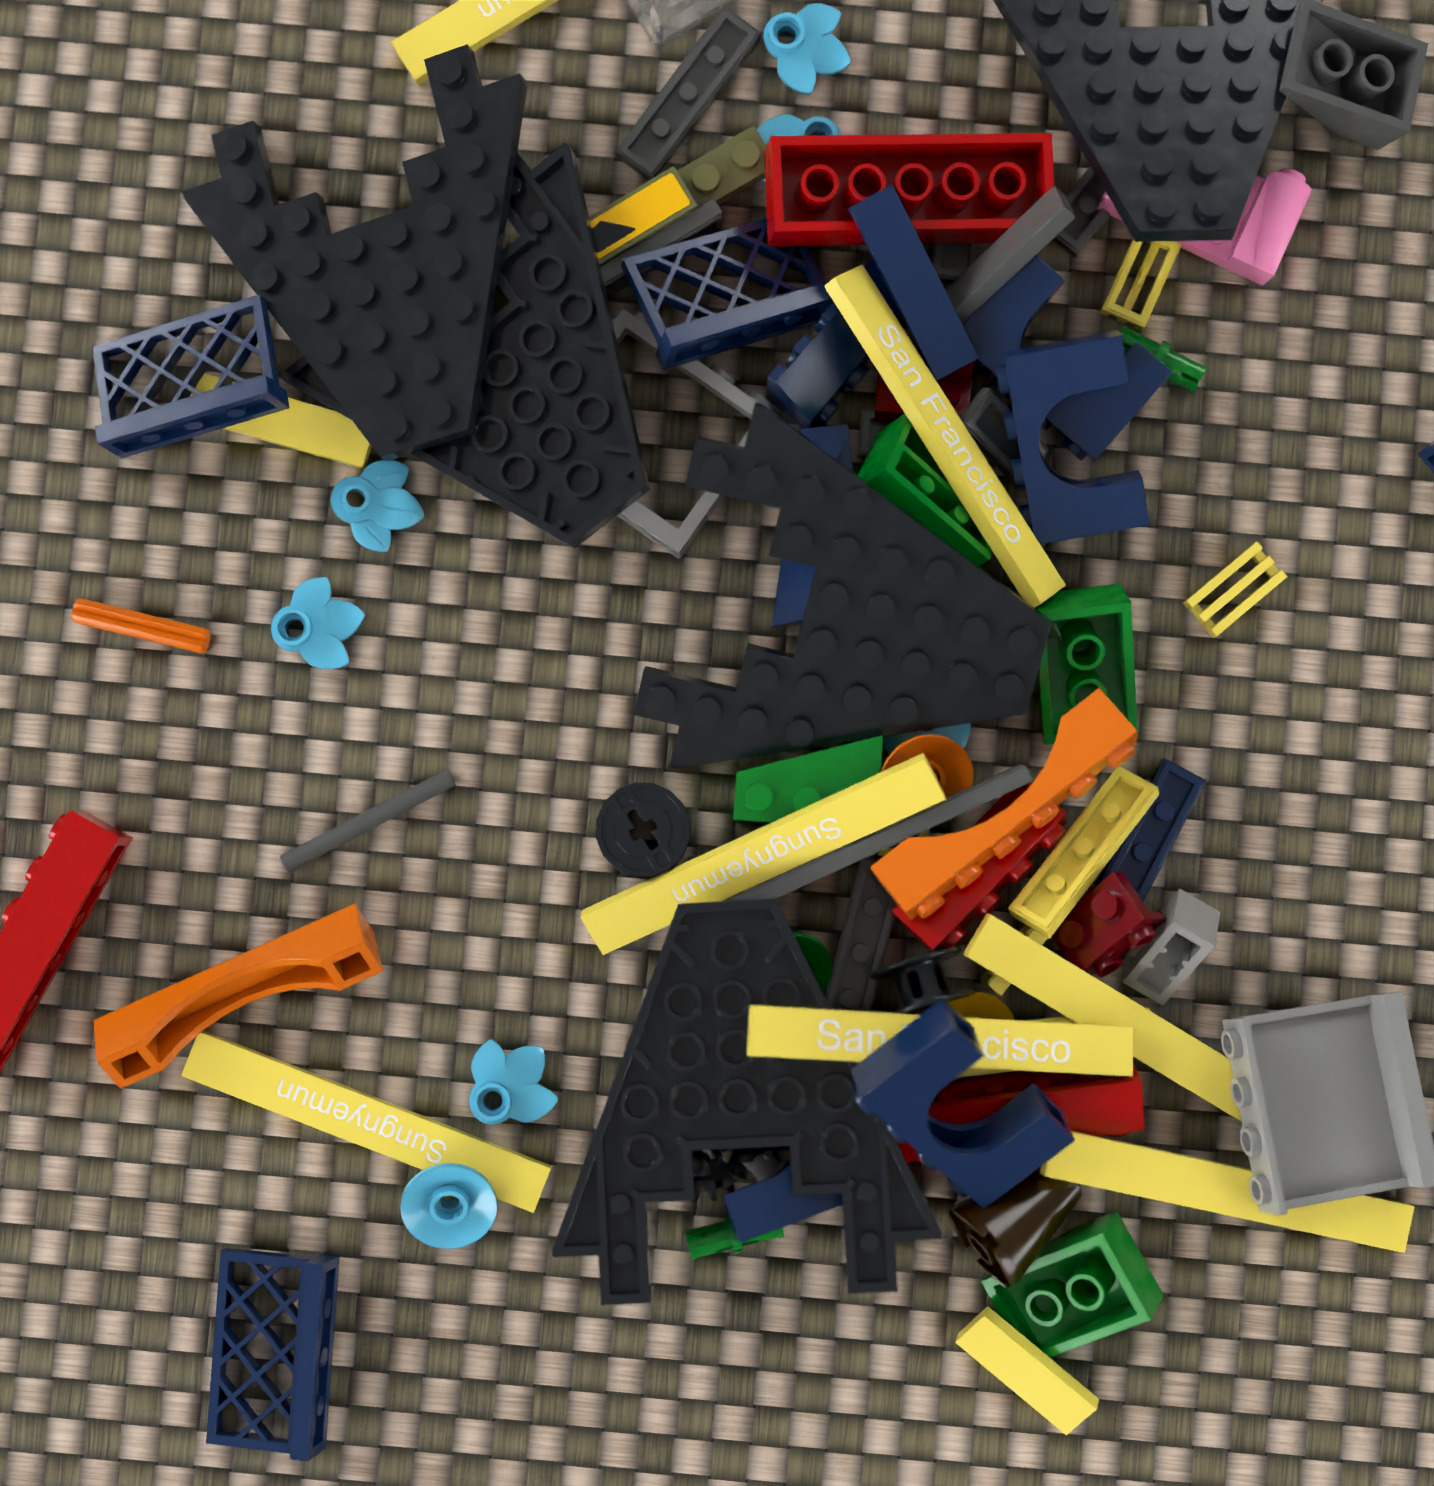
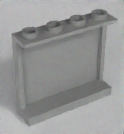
[1221,991,1434,1215]

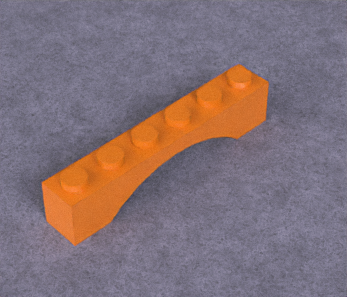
[870,688,1137,921]
[93,903,383,1089]

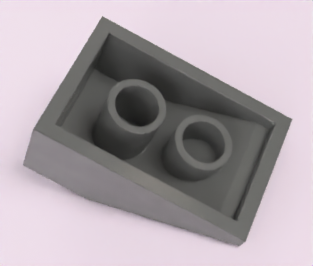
[1279,0,1428,150]

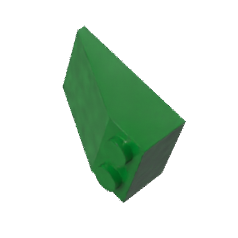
[1035,583,1138,745]
[981,1210,1164,1357]

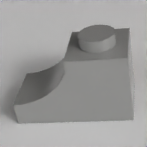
[1122,888,1220,1006]

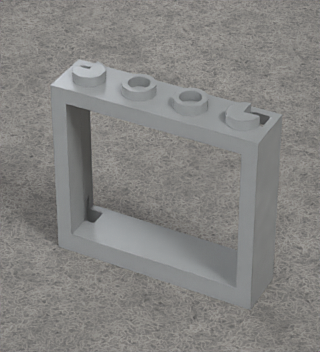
[613,308,773,560]

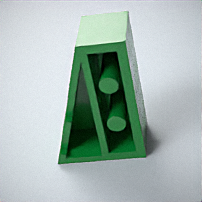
[858,413,992,566]
[733,735,883,823]

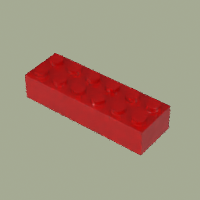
[764,133,1054,247]

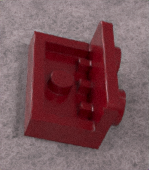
[1052,872,1167,977]

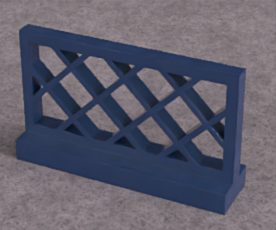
[621,218,834,370]
[92,294,290,458]
[206,1248,340,1461]

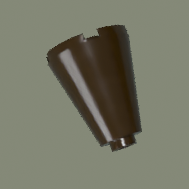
[948,1167,1082,1288]

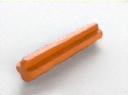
[71,598,211,654]

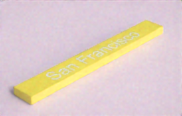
[824,264,1066,608]
[747,1005,1133,1076]

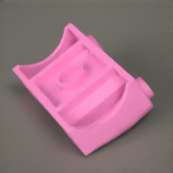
[1096,168,1312,286]

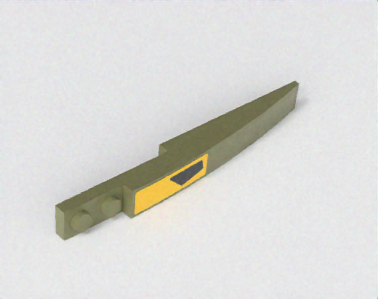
[492,125,767,316]

